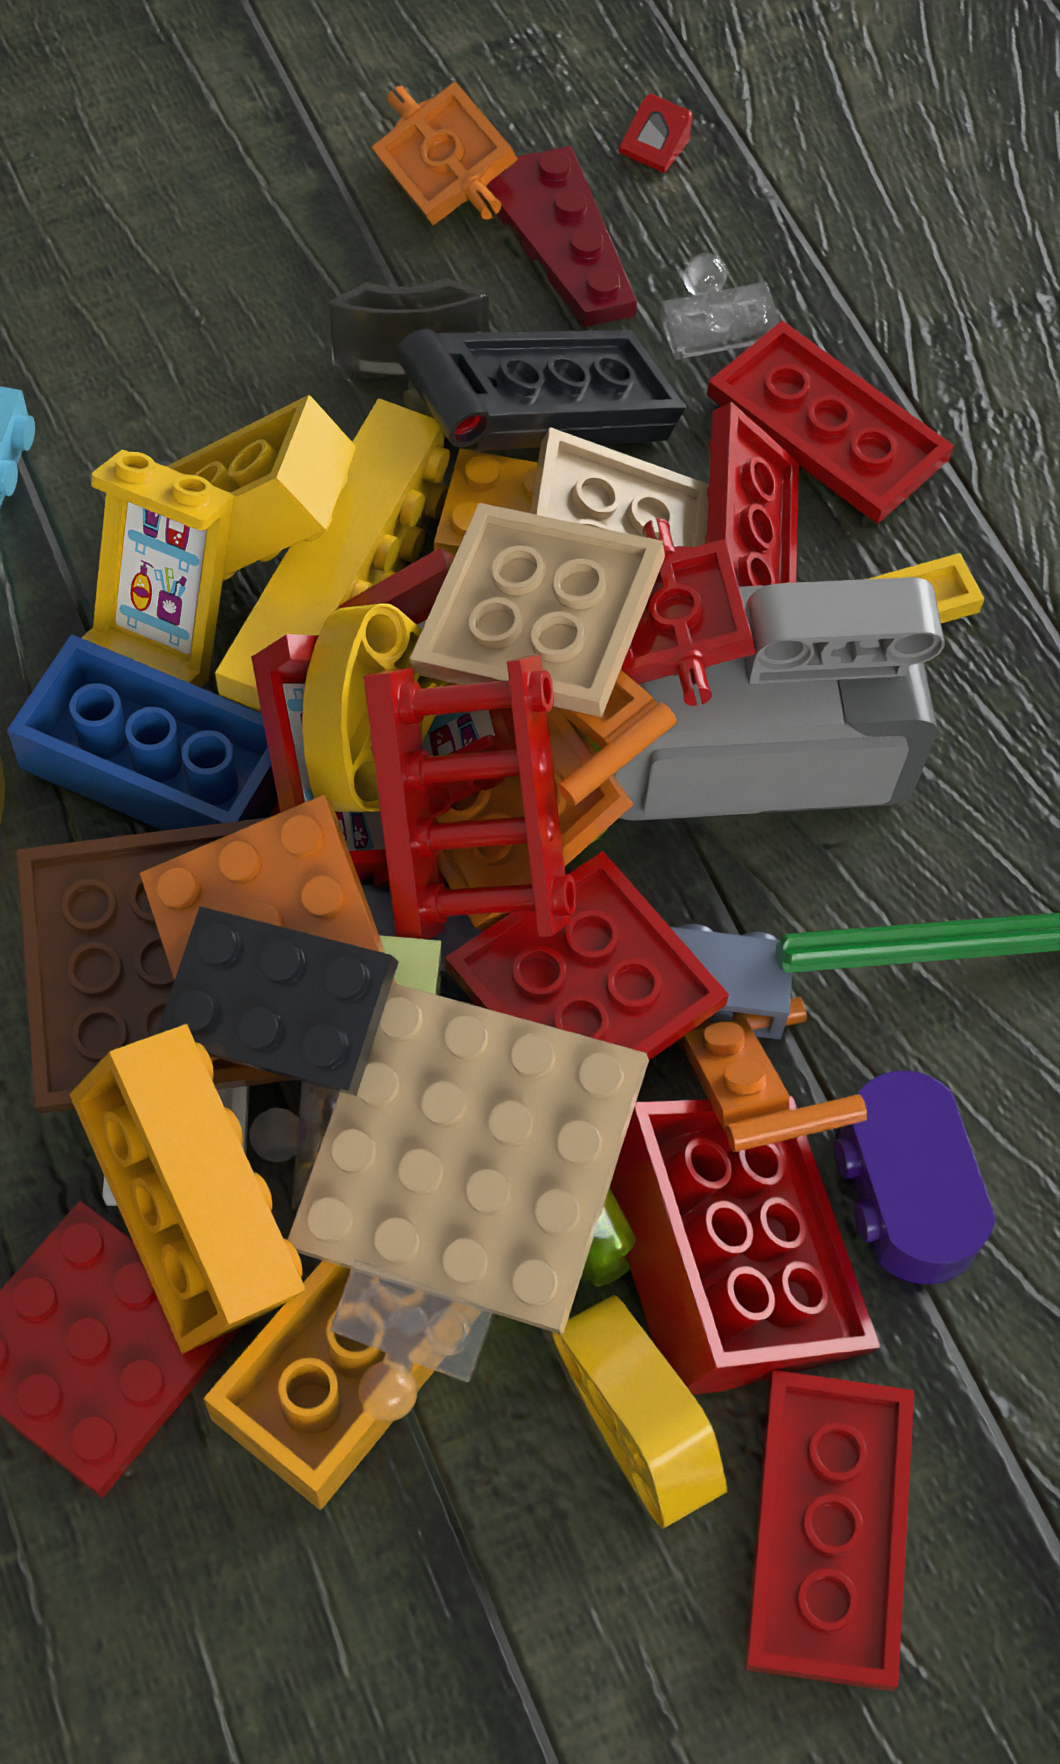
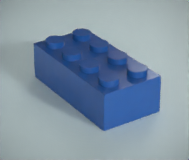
[7,634,278,831]

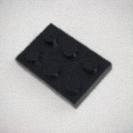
[156,906,399,1096]

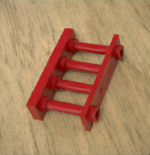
[364,655,577,940]

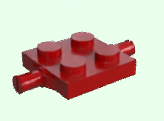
[622,518,756,706]

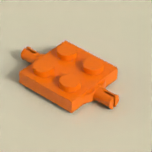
[371,81,518,226]

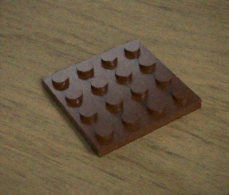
[17,817,295,1114]

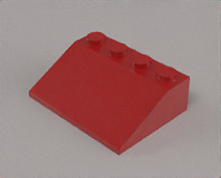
[607,1096,880,1395]

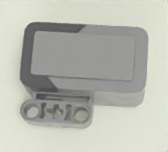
[614,577,945,820]

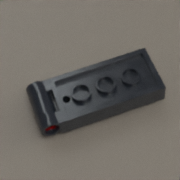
[396,329,686,451]

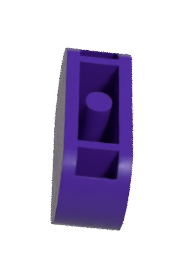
[834,1071,996,1284]

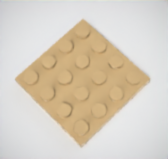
[288,983,649,1335]

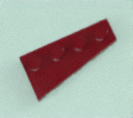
[486,146,637,327]

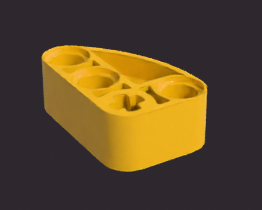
[302,603,451,812]
[552,1295,727,1529]

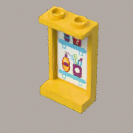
[81,449,235,688]

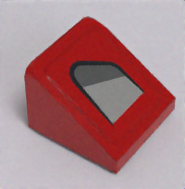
[619,93,693,173]

